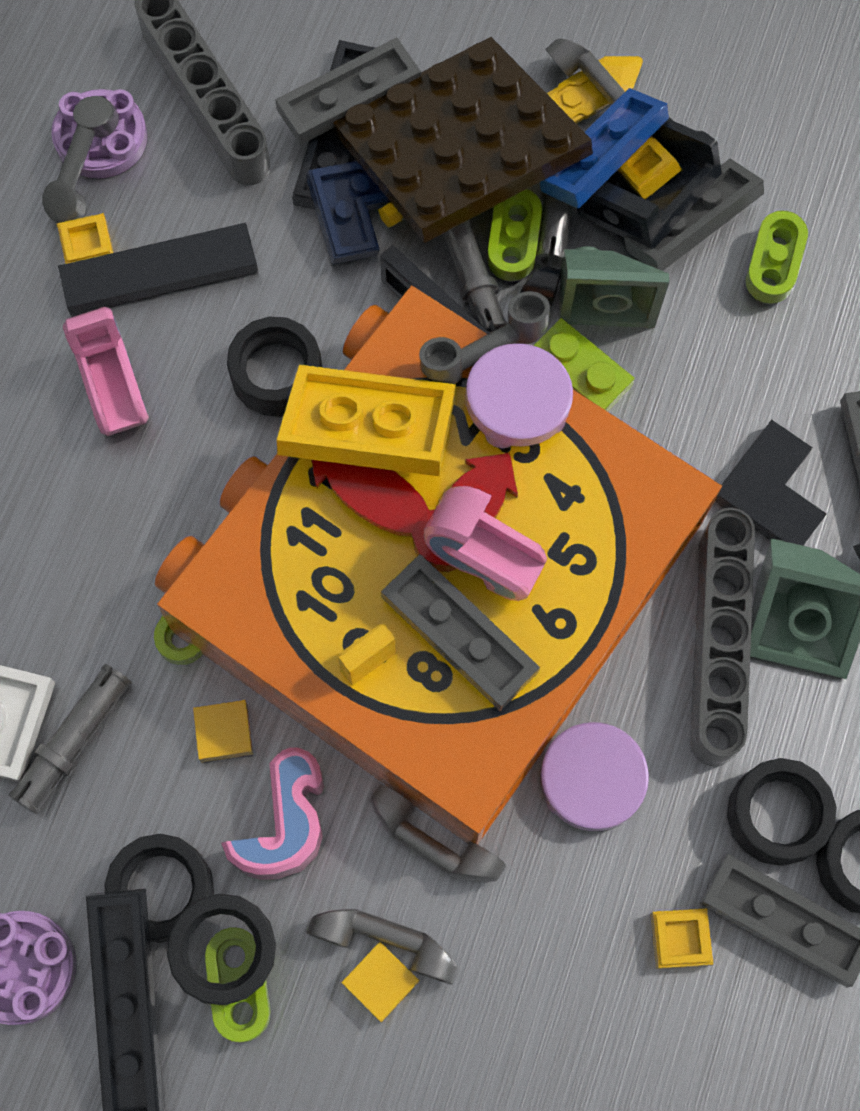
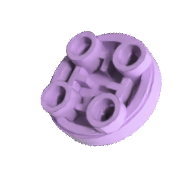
[52,89,148,179]
[465,344,573,448]
[540,722,649,831]
[0,911,77,1025]

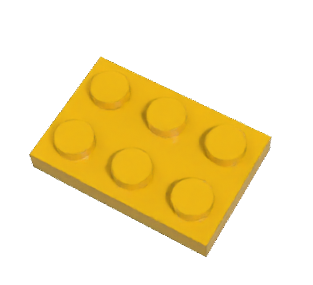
[276,365,456,476]

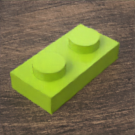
[534,318,635,412]

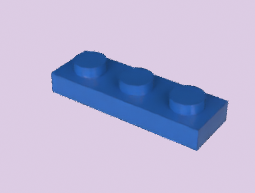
[539,88,669,209]

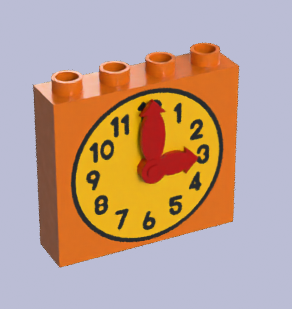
[155,285,722,845]

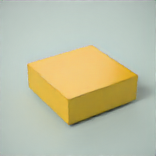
[617,136,682,200]
[57,213,114,264]
[338,624,396,686]
[193,700,253,763]
[650,908,713,969]
[341,942,420,1023]

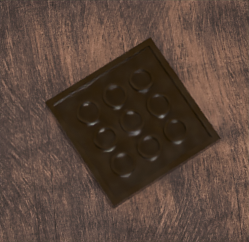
[333,37,593,243]

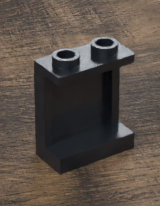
[576,117,722,249]

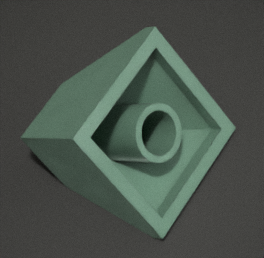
[559,246,669,328]
[750,538,860,679]

